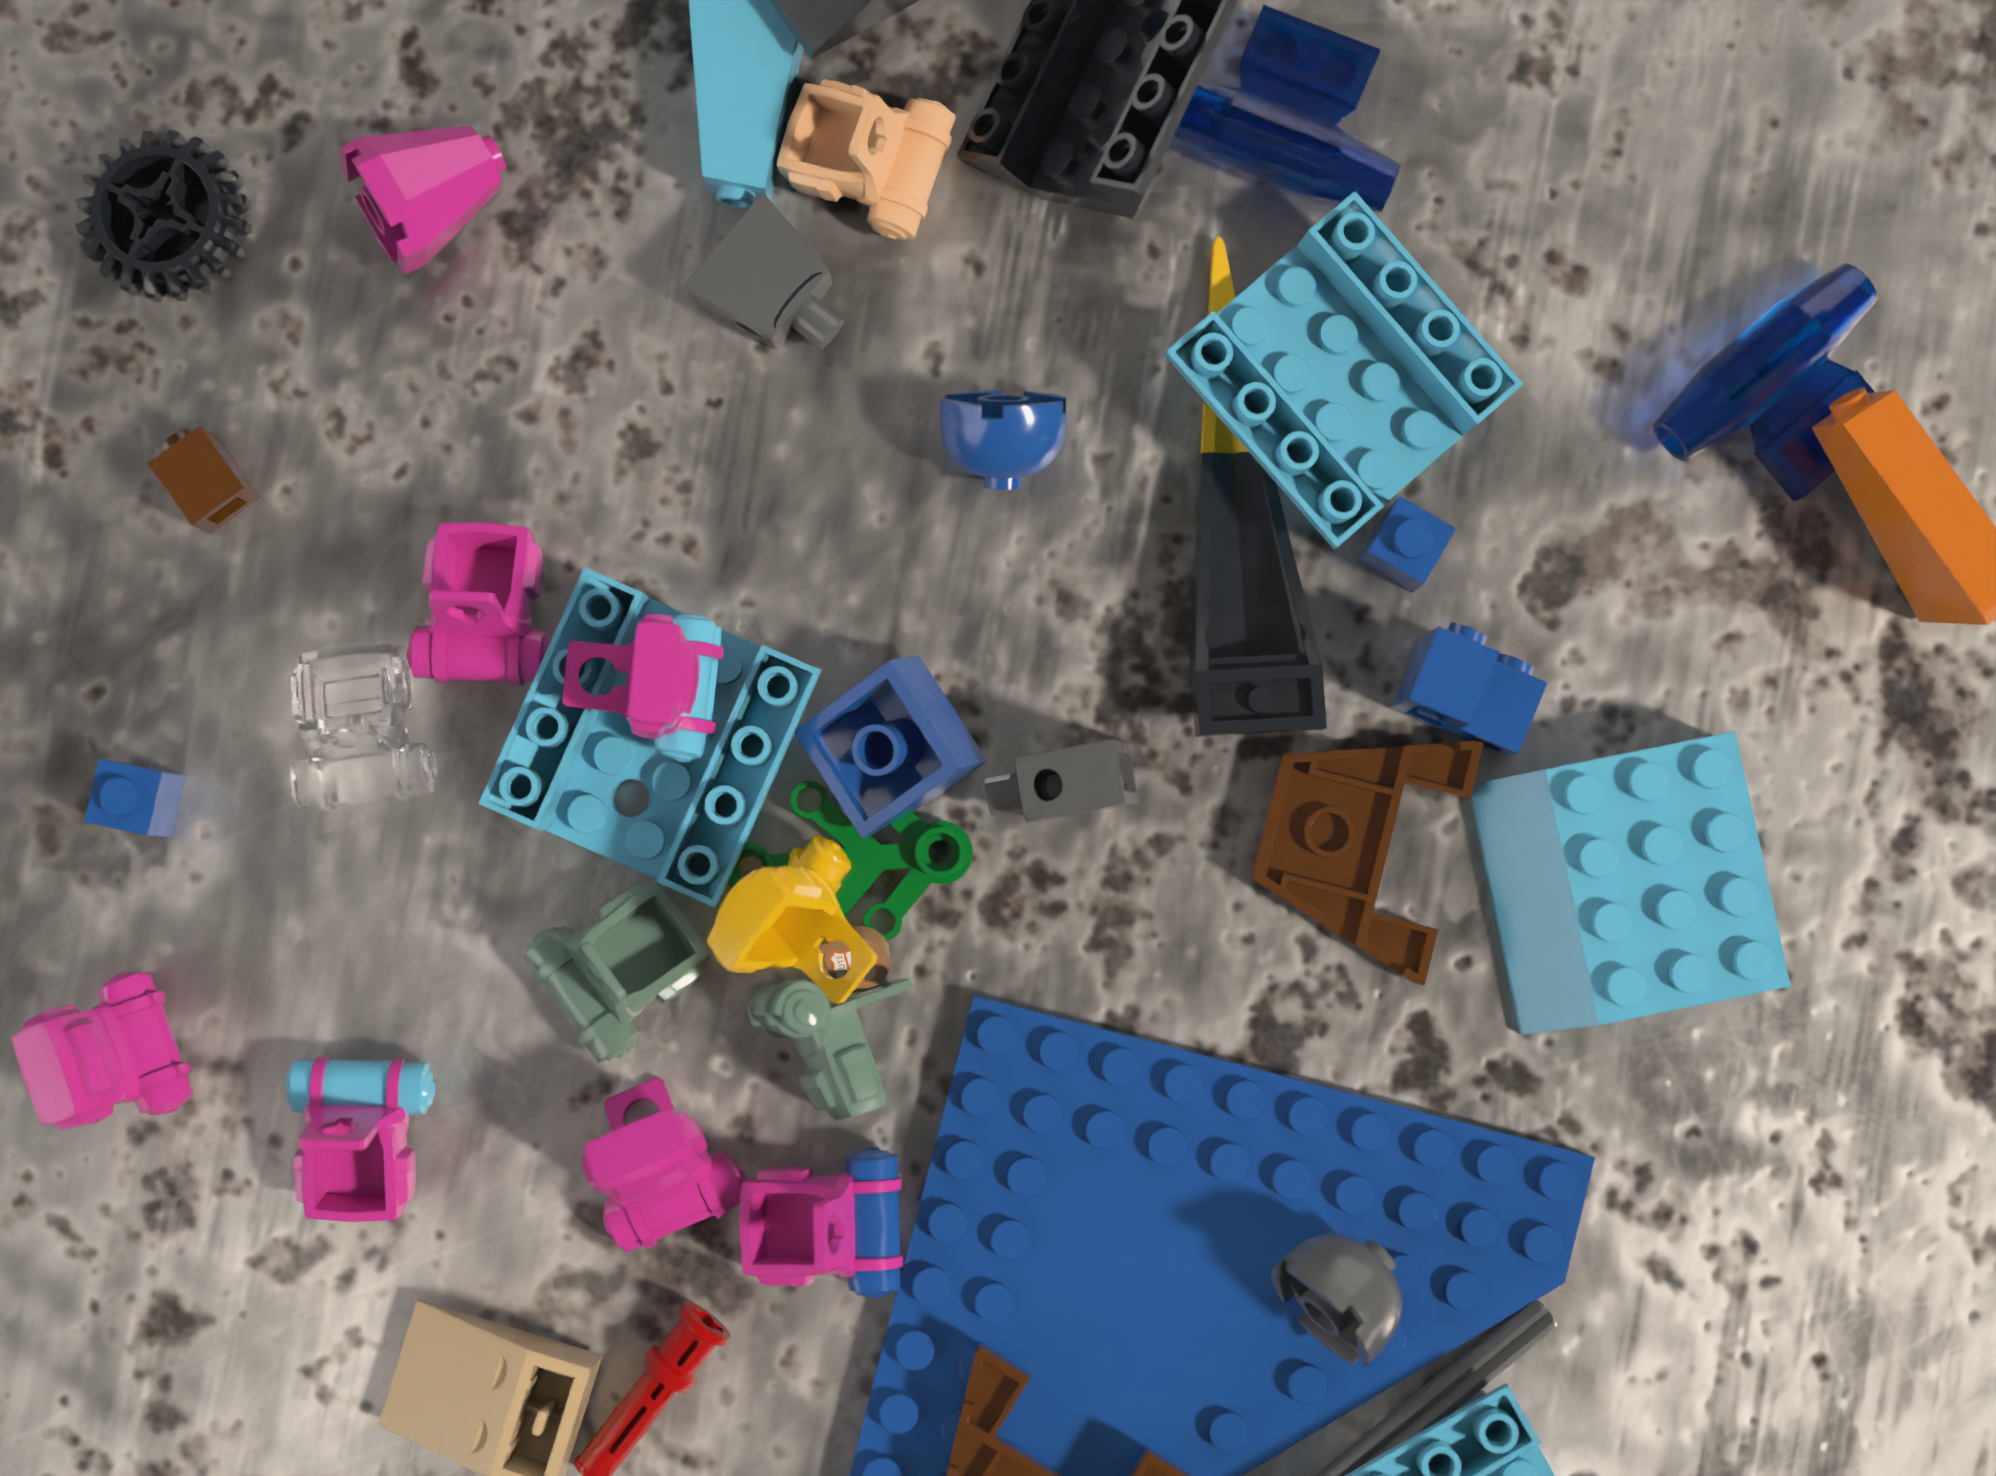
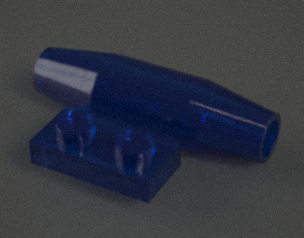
[1173,4,1402,213]
[1653,263,1877,502]

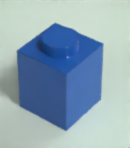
[1358,496,1456,592]
[84,759,186,837]

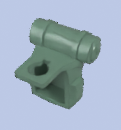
[522,882,710,1063]
[747,978,913,1120]

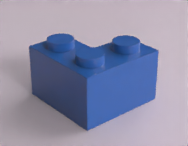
[1390,622,1548,757]

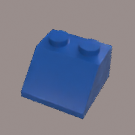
[795,655,987,839]

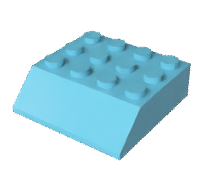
[1470,731,1791,1035]

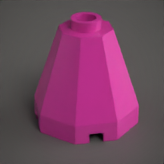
[339,126,506,275]

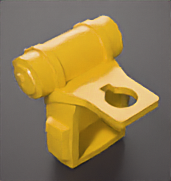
[706,835,877,1004]

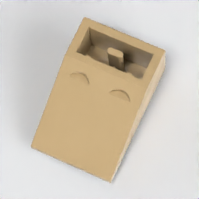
[378,1299,602,1476]

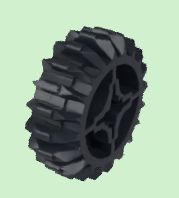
[75,129,253,302]

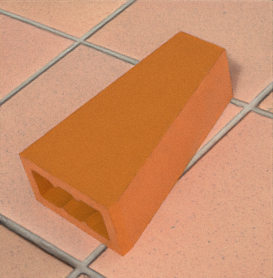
[1812,387,1996,625]

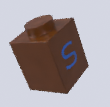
[147,426,262,534]

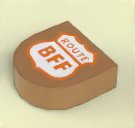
[819,926,890,993]

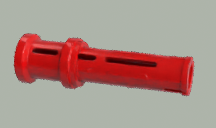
[573,1301,731,1476]

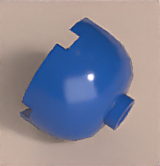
[940,391,1066,490]

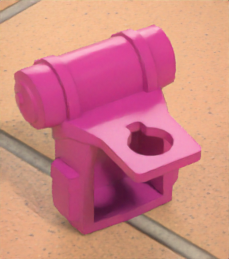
[406,523,551,686]
[11,971,195,1130]
[581,1077,747,1253]

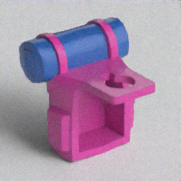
[739,1147,903,1299]

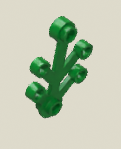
[728,781,973,940]

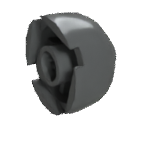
[1271,1233,1403,1367]

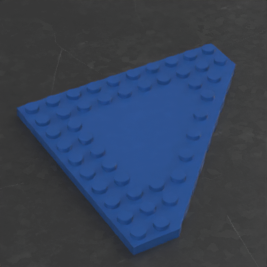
[849,995,1595,1476]

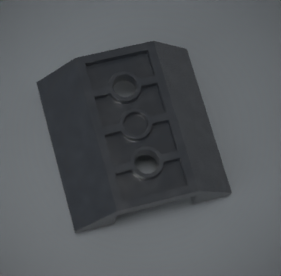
[957,0,1238,219]

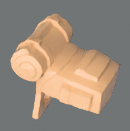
[776,79,956,241]

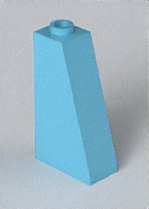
[689,0,804,209]

